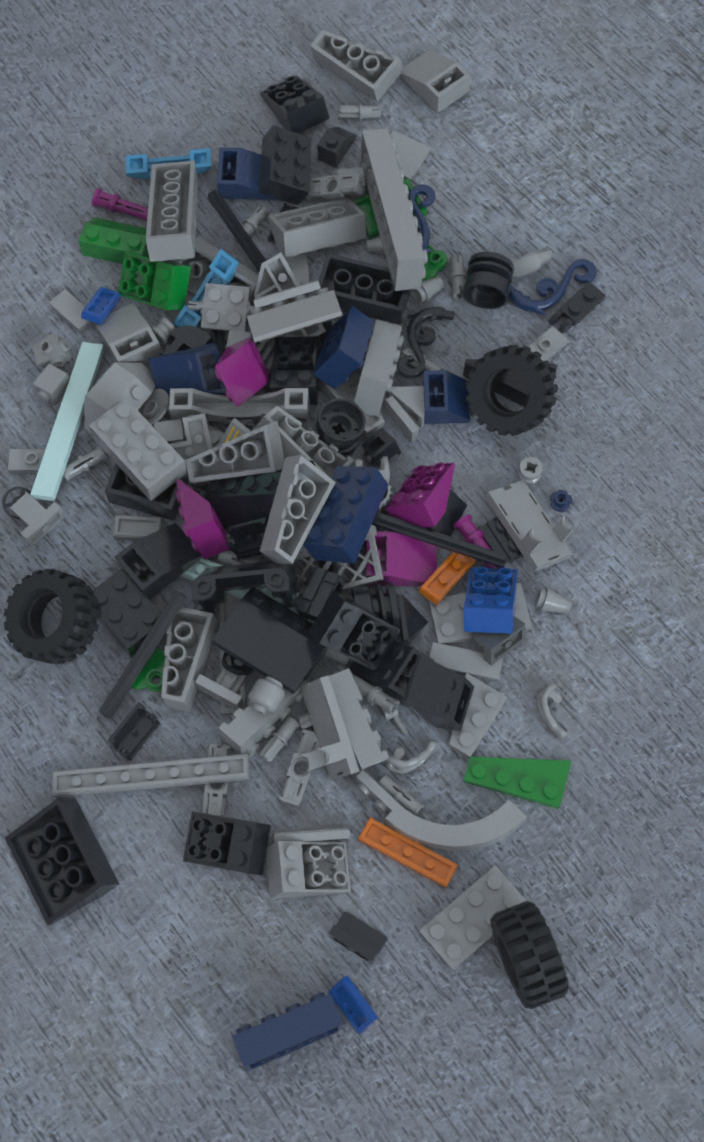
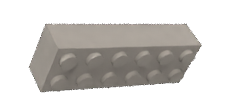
[146,161,198,262]

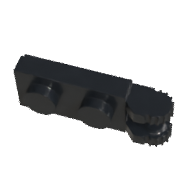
[549,282,605,334]

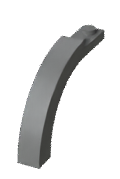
[356,770,527,852]

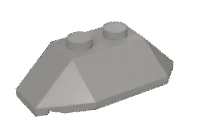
[254,252,326,337]
[84,362,155,436]

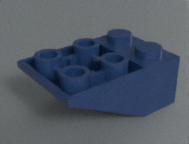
[217,147,280,200]
[149,343,226,398]

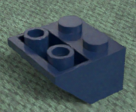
[423,370,470,424]

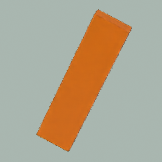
[358,817,458,888]

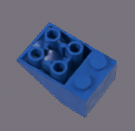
[464,567,518,634]

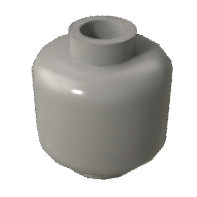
[248,676,285,715]

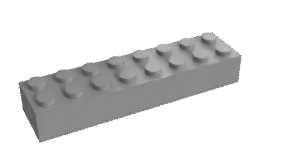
[360,128,428,291]

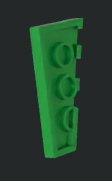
[463,757,571,809]

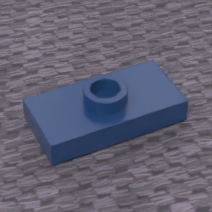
[81,287,121,325]
[328,975,379,1034]

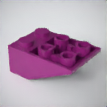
[215,337,271,407]
[386,462,455,527]
[175,479,230,559]
[366,532,437,586]

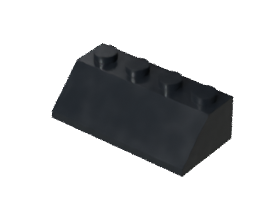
[204,472,281,531]

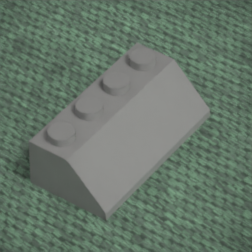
[268,197,366,257]
[176,237,259,306]
[247,287,342,343]

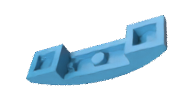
[126,148,212,180]
[173,249,239,328]

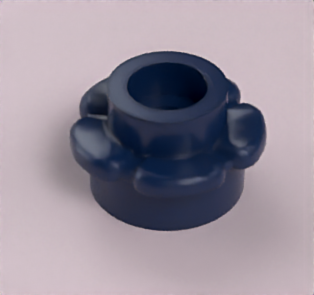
[550,490,573,512]

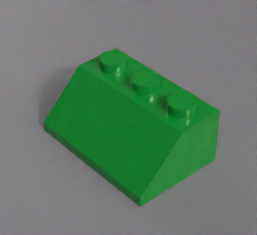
[79,217,149,264]

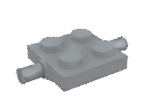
[188,283,264,332]

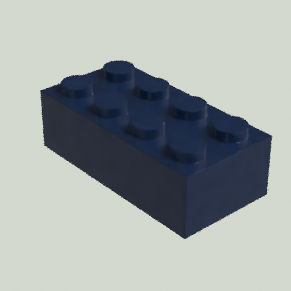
[303,466,389,564]
[232,992,343,1072]

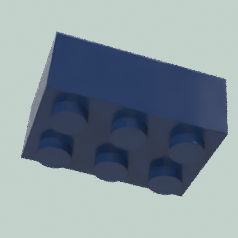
[313,306,374,389]

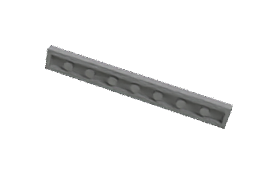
[52,754,250,798]

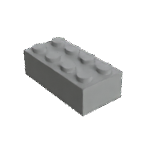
[89,398,187,501]

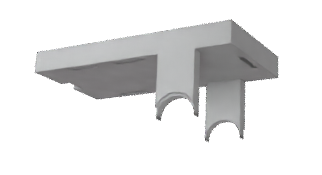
[485,480,575,572]
[299,675,360,780]

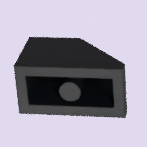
[317,126,356,168]

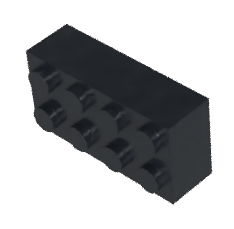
[315,253,411,324]

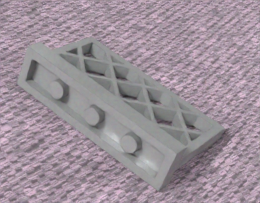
[292,525,384,593]

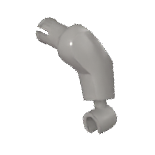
[509,248,552,277]

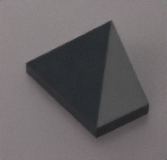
[398,594,428,646]

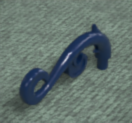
[385,184,436,259]
[509,259,597,315]

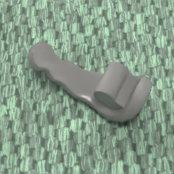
[536,683,566,739]
[383,739,437,774]

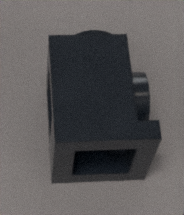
[361,428,402,468]

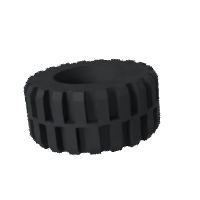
[465,345,558,436]
[4,569,100,665]
[490,901,569,1009]

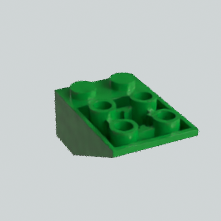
[118,251,191,310]

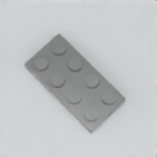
[428,583,532,645]
[419,865,526,972]

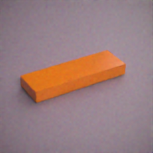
[419,552,478,606]

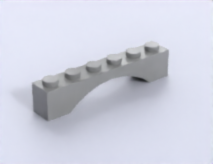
[169,388,310,421]

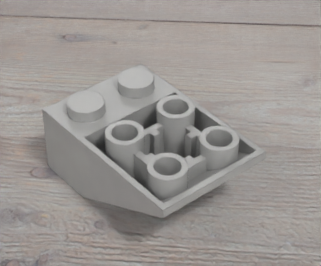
[400,50,471,113]
[93,303,162,364]
[266,841,351,898]

